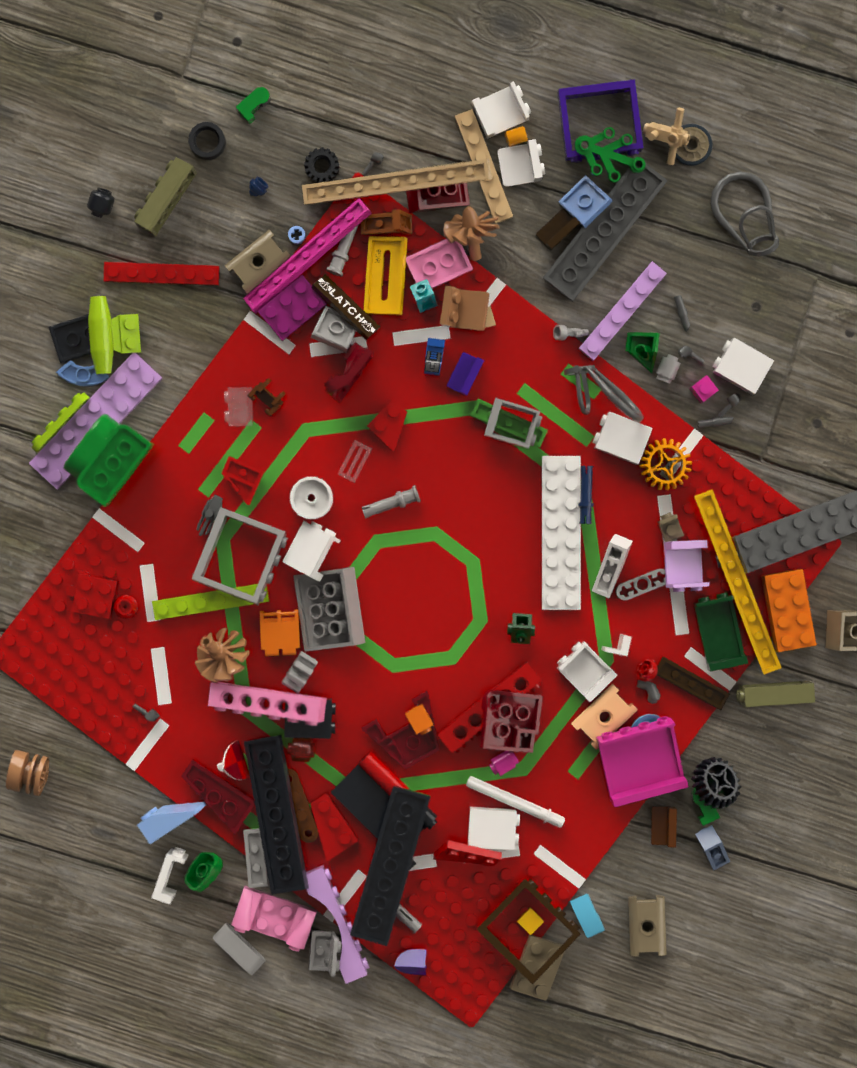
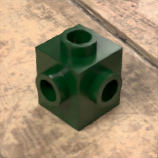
[507,613,535,644]

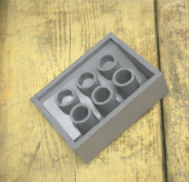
[294,567,365,652]

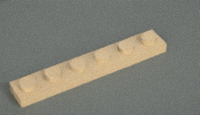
[455,109,513,224]

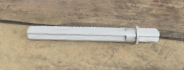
[466,776,565,828]

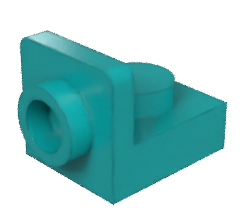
[410,279,438,313]

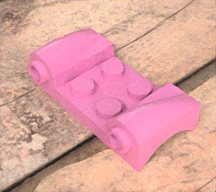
[231,886,317,952]

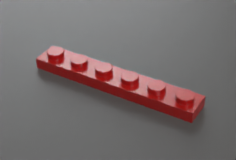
[103,262,220,286]

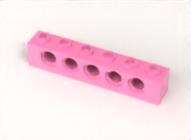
[208,682,327,726]

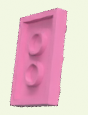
[406,239,473,289]

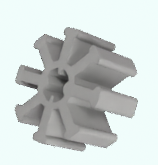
[281,651,318,694]

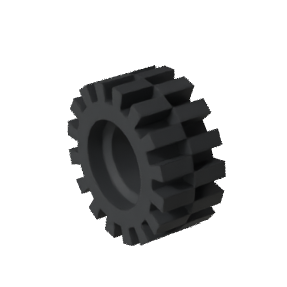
[304,147,339,183]

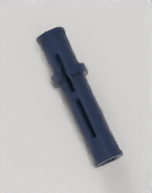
[578,466,594,524]

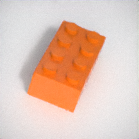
[761,569,817,652]

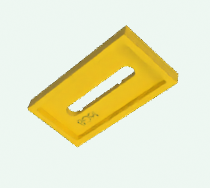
[364,236,408,315]

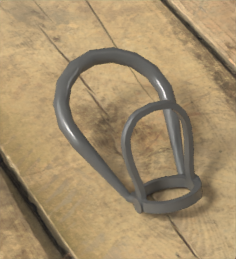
[710,172,779,257]
[564,365,644,422]

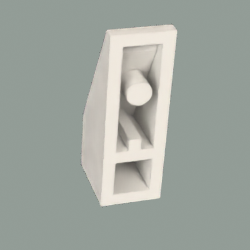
[592,534,633,598]

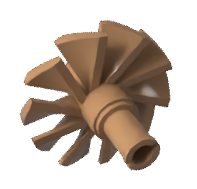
[443,206,500,261]
[195,628,249,683]

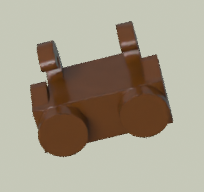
[247,378,286,417]

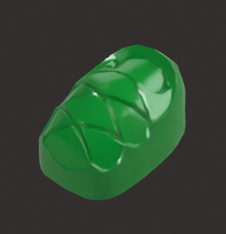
[184,852,223,893]

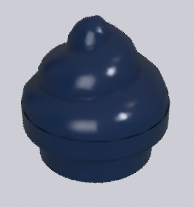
[249,177,268,196]

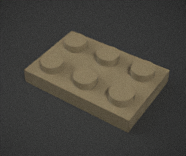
[510,934,565,1001]

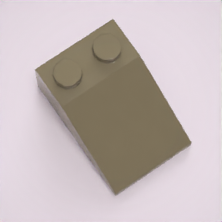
[825,610,857,651]

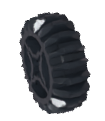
[691,757,742,809]

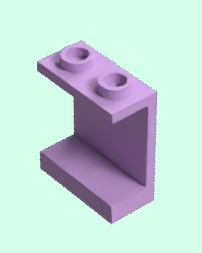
[664,540,709,592]

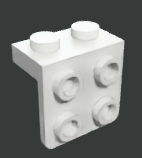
[498,139,545,187]

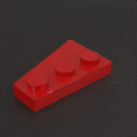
[433,841,502,866]

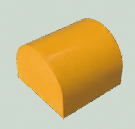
[505,126,528,147]

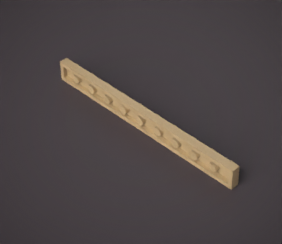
[302,159,491,205]

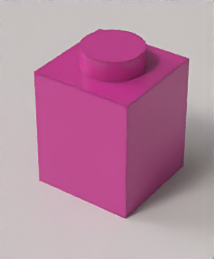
[689,375,719,404]

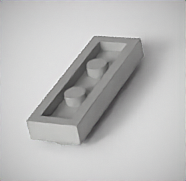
[243,828,268,888]

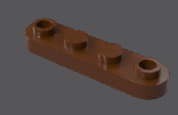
[288,768,318,843]

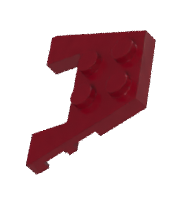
[361,691,439,769]

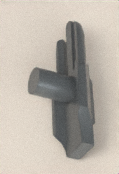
[196,495,223,536]

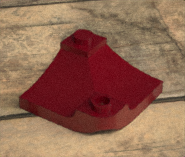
[325,342,374,403]
[480,690,543,753]

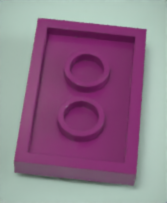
[258,275,327,341]

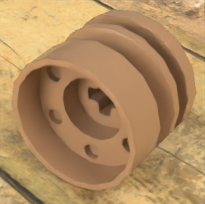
[6,750,49,796]

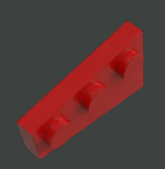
[310,792,359,862]

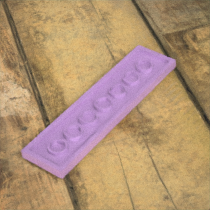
[29,353,163,490]

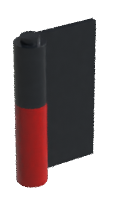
[331,751,437,839]

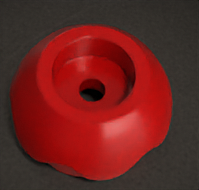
[114,595,138,619]
[636,659,658,682]

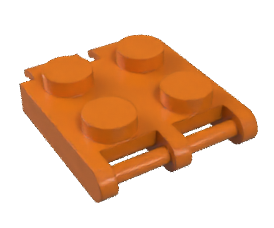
[260,609,300,656]

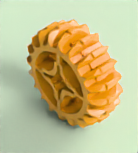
[639,438,692,490]

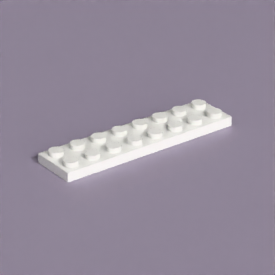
[542,456,581,610]

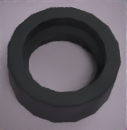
[188,122,226,160]

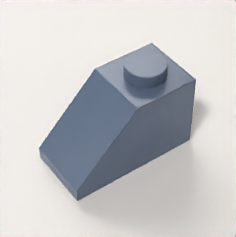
[695,825,730,871]

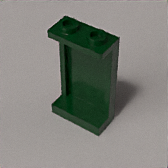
[693,592,748,672]

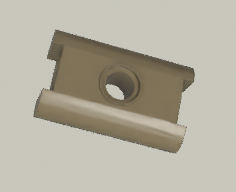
[224,230,291,294]
[628,895,667,956]

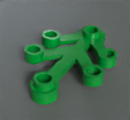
[574,127,646,183]

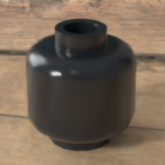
[87,188,115,218]

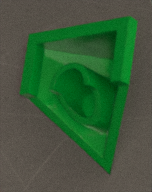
[625,332,660,373]

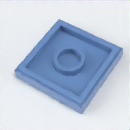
[558,175,613,228]

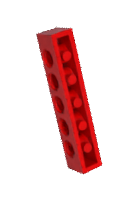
[437,661,542,753]

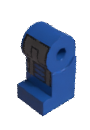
[424,338,445,376]

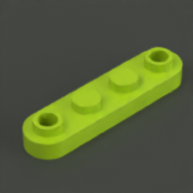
[31,392,90,454]

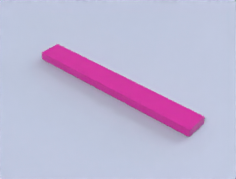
[243,198,372,314]

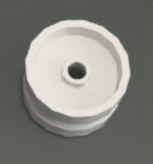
[290,477,333,519]

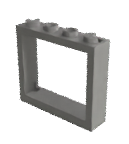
[192,507,288,605]

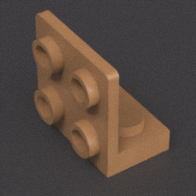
[440,286,490,331]

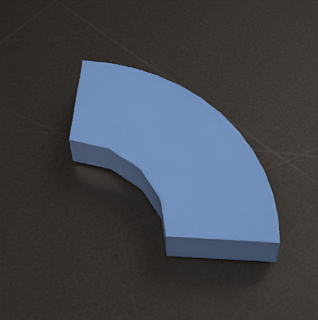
[56,360,110,387]

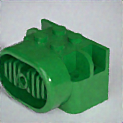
[63,414,155,507]

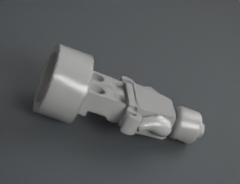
[553,325,589,340]

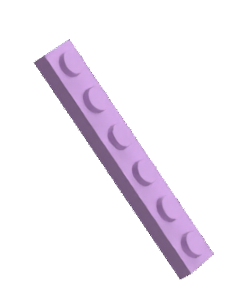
[579,261,667,361]

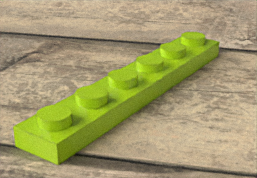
[152,584,269,620]

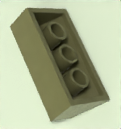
[134,157,197,237]

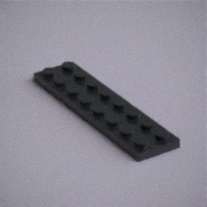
[244,735,309,895]
[350,785,431,946]

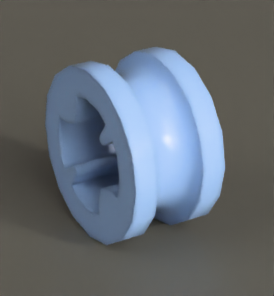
[288,226,306,244]

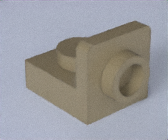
[657,512,684,542]

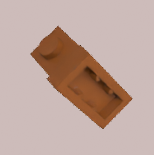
[361,210,412,235]

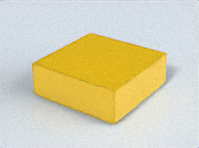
[517,907,544,935]

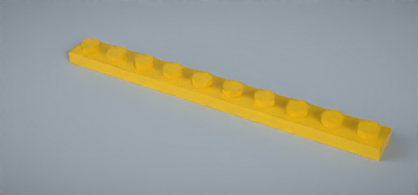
[694,489,782,674]

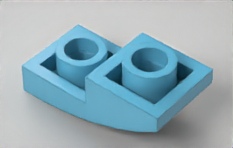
[570,894,605,938]

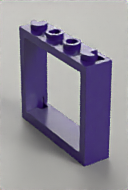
[557,79,643,163]

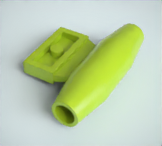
[88,296,141,374]

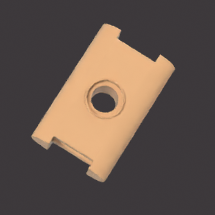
[571,684,638,750]

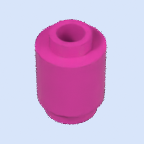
[489,751,519,776]

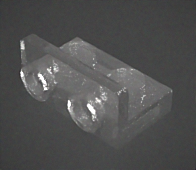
[224,387,253,427]

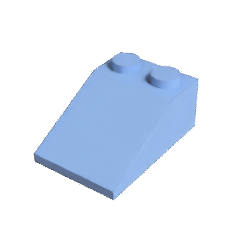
[137,801,207,844]

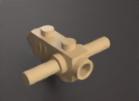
[643,108,690,165]

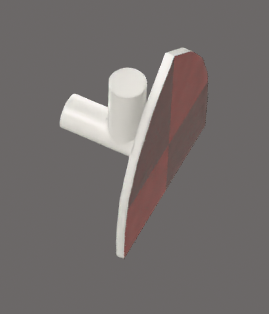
[217,740,250,780]

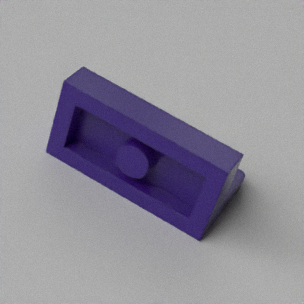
[447,352,484,396]

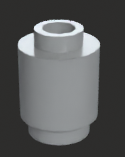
[656,354,681,384]

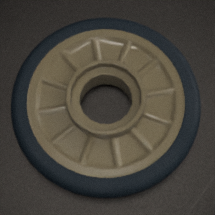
[675,124,712,166]

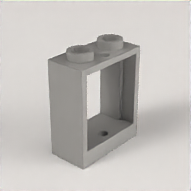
[484,398,542,449]

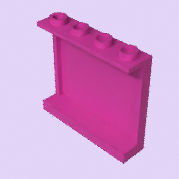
[596,717,688,807]

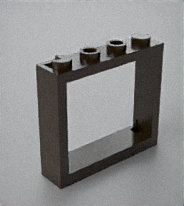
[477,879,581,985]

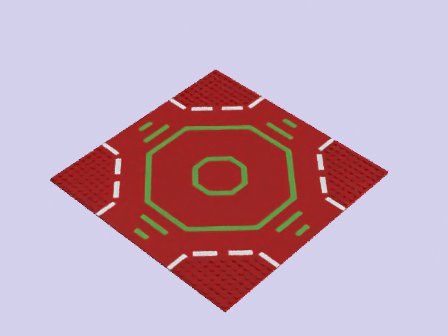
[0,172,842,1027]

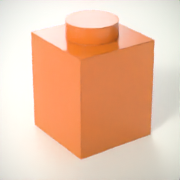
[405,704,433,735]

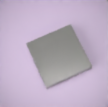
[311,306,357,353]

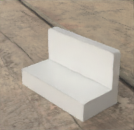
[601,634,631,656]

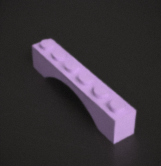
[306,865,370,984]

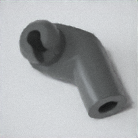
[636,680,660,704]

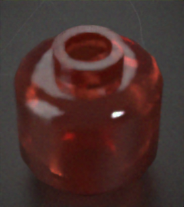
[287,738,316,762]

